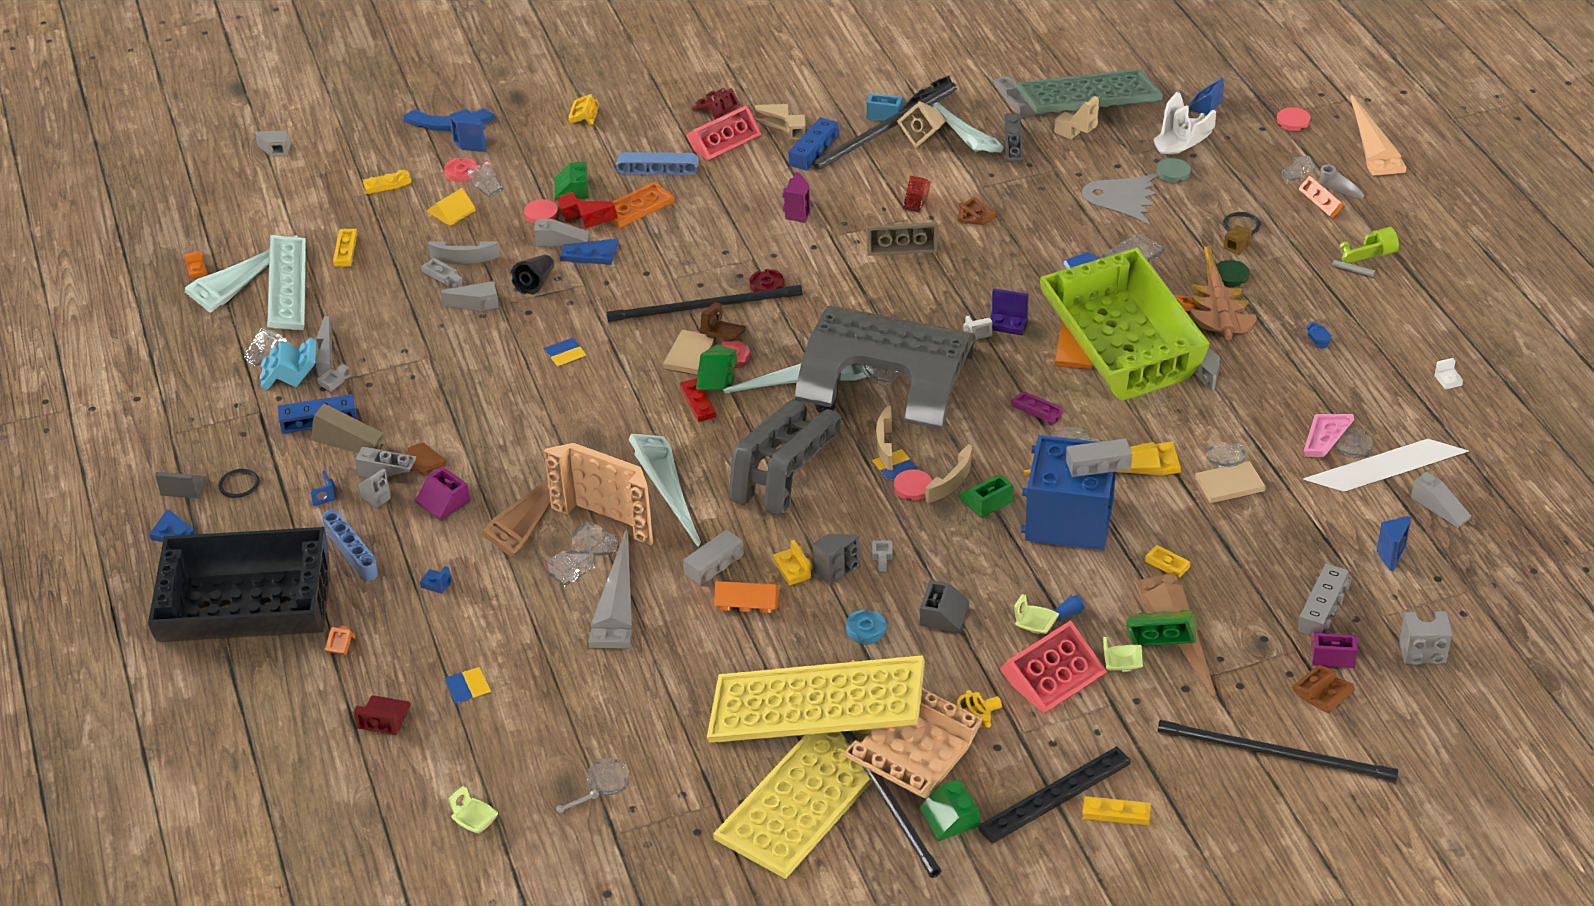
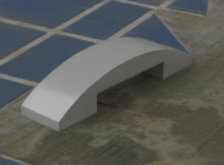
[428,241,499,264]

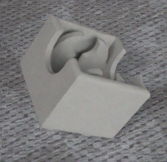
[1399,611,1452,665]

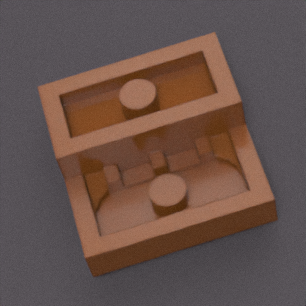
[1292,664,1355,713]

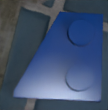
[149,509,195,542]

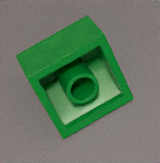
[554,162,589,201]
[696,344,737,390]
[919,779,979,842]

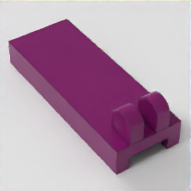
[1011,391,1063,426]

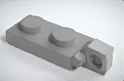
[421,258,464,288]

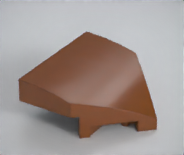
[957,196,997,225]
[406,442,446,476]

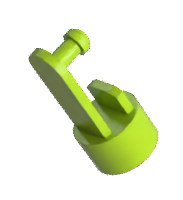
[1340,227,1399,263]

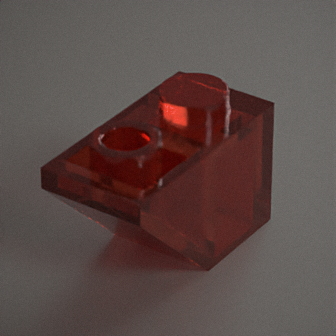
[903,175,931,213]

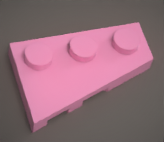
[1304,414,1354,457]

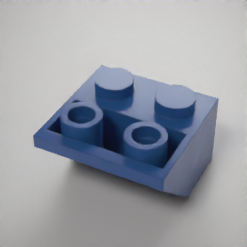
[449,108,487,152]

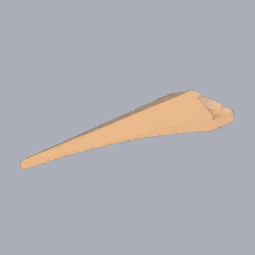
[1350,95,1406,176]

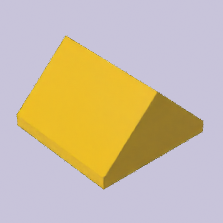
[428,188,476,226]

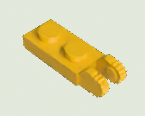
[363,169,412,194]

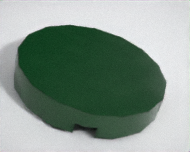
[1216,260,1249,287]

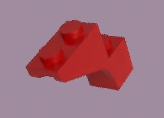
[557,192,618,229]

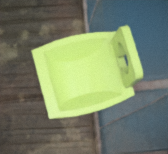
[1014,594,1059,634]
[1103,637,1143,672]
[449,786,498,833]

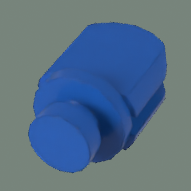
[1306,321,1332,348]

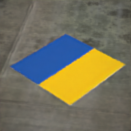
[544,337,587,366]
[872,449,919,481]
[444,667,491,704]

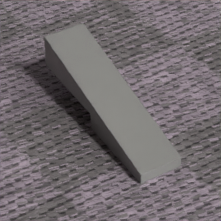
[993,76,1036,118]
[315,316,332,376]

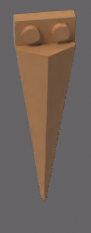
[481,479,551,558]
[1135,572,1216,699]

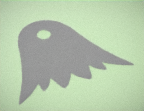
[1082,173,1159,224]

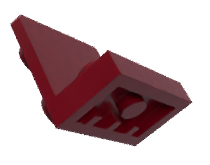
[692,88,740,120]
[353,695,411,735]

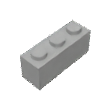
[1066,438,1132,477]
[683,529,744,586]

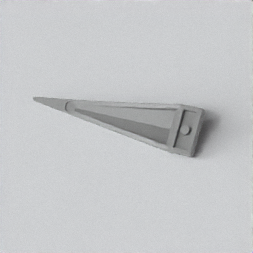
[589,530,632,649]

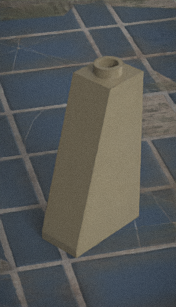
[311,404,384,453]

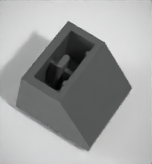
[813,534,860,585]
[920,580,970,633]

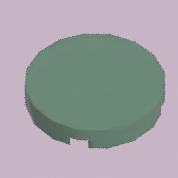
[1156,158,1191,183]

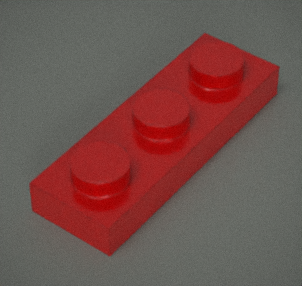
[680,378,716,422]

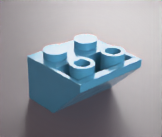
[866,93,906,121]

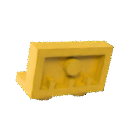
[568,94,599,125]
[773,540,813,586]

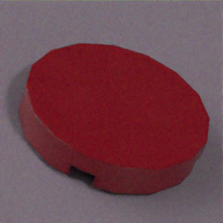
[749,269,785,292]

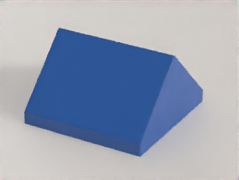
[1188,78,1224,115]
[1377,516,1412,571]

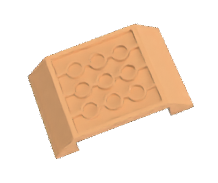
[544,443,653,545]
[844,688,982,799]

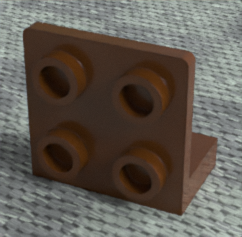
[700,303,746,342]

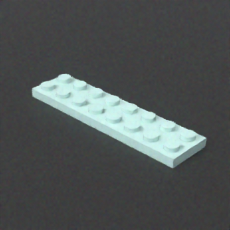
[267,235,306,330]

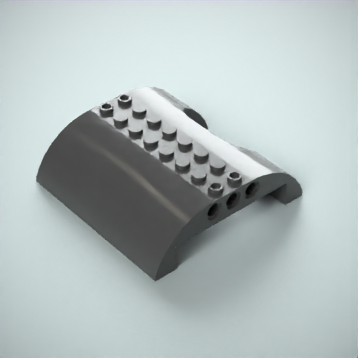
[795,305,976,430]

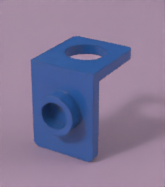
[310,471,336,506]

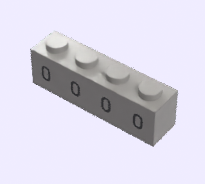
[1297,563,1351,635]

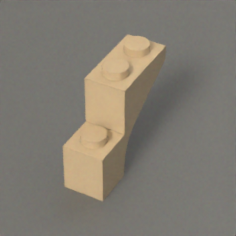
[1055,96,1099,140]
[755,104,806,140]

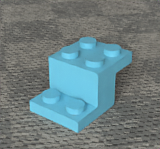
[260,338,316,390]

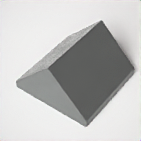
[155,472,206,498]

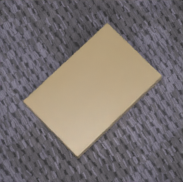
[663,330,717,375]
[1195,461,1265,503]

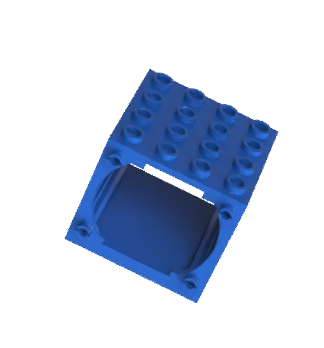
[1021,435,1116,550]

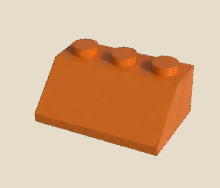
[714,581,780,613]

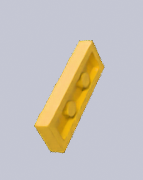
[333,229,357,267]
[1082,796,1151,826]

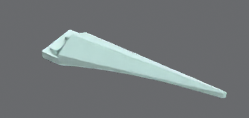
[932,102,1004,153]
[185,236,298,313]
[723,364,873,393]
[629,434,701,547]

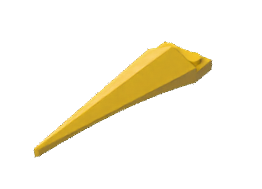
[1023,441,1181,476]

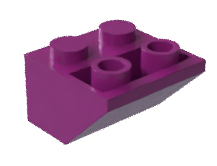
[782,172,811,223]
[415,466,470,521]
[1310,632,1358,668]

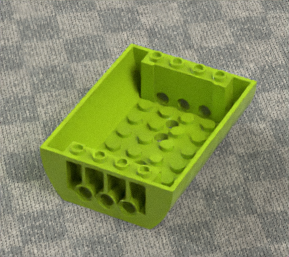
[1040,247,1210,401]

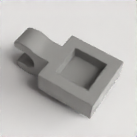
[317,364,351,392]
[872,540,893,572]

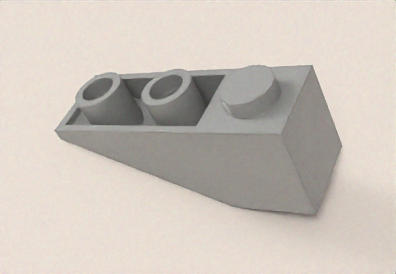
[355,447,416,478]

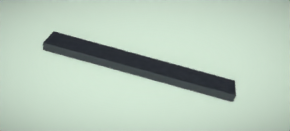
[978,746,1131,844]

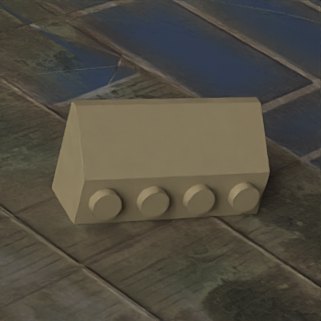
[866,222,938,256]

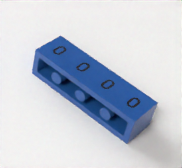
[788,117,839,171]
[278,394,356,434]

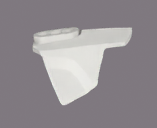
[1154,92,1216,154]

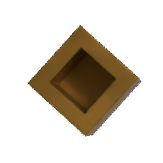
[1224,225,1252,255]

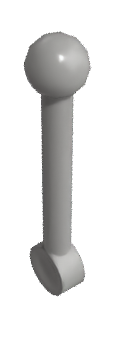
[556,790,599,814]

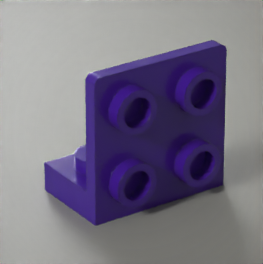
[990,288,1029,336]

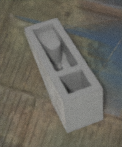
[534,219,589,247]
[441,281,499,311]
[1411,472,1471,528]

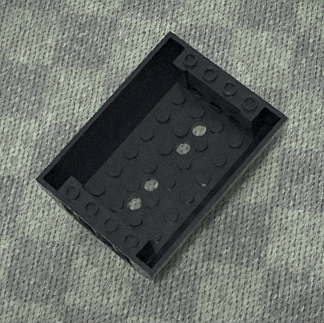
[148,527,330,642]

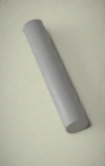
[1332,260,1375,277]

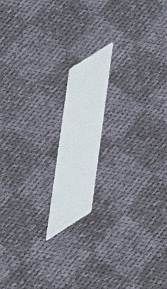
[1303,439,1469,492]

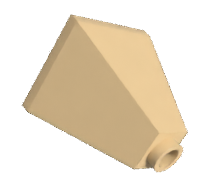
[897,102,946,148]

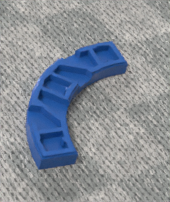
[403,108,495,131]

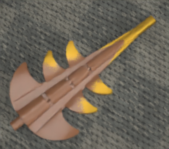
[1190,246,1257,340]

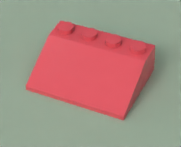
[1000,620,1107,714]

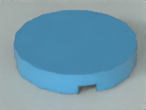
[846,610,886,644]

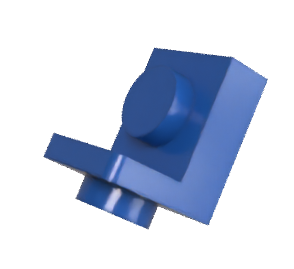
[420,566,452,594]

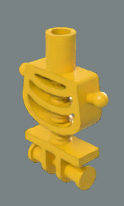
[957,690,1002,728]

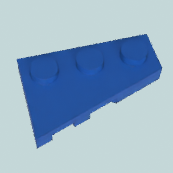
[560,238,619,265]

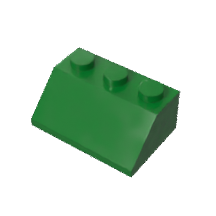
[1126,610,1197,646]

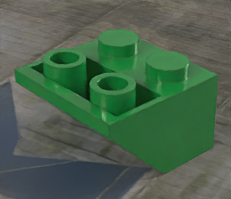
[958,474,1013,518]

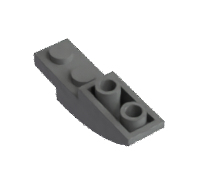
[1004,114,1023,162]

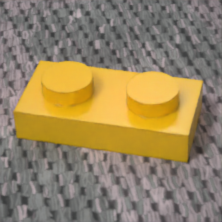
[1145,545,1190,579]

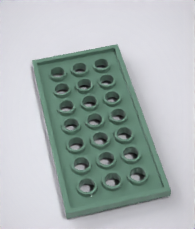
[1016,69,1163,115]

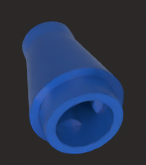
[1053,595,1085,621]

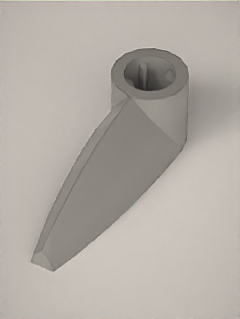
[1319,165,1364,198]

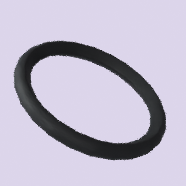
[1223,212,1260,234]
[218,469,259,498]

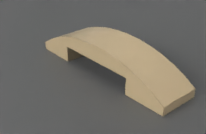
[876,406,893,470]
[925,444,972,503]

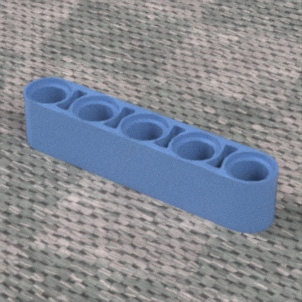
[616,152,699,175]
[322,510,378,581]

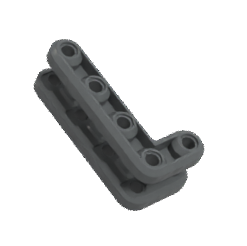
[729,399,842,515]

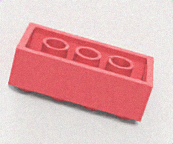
[686,105,762,160]

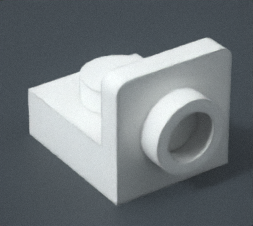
[963,316,992,340]
[1434,358,1463,390]

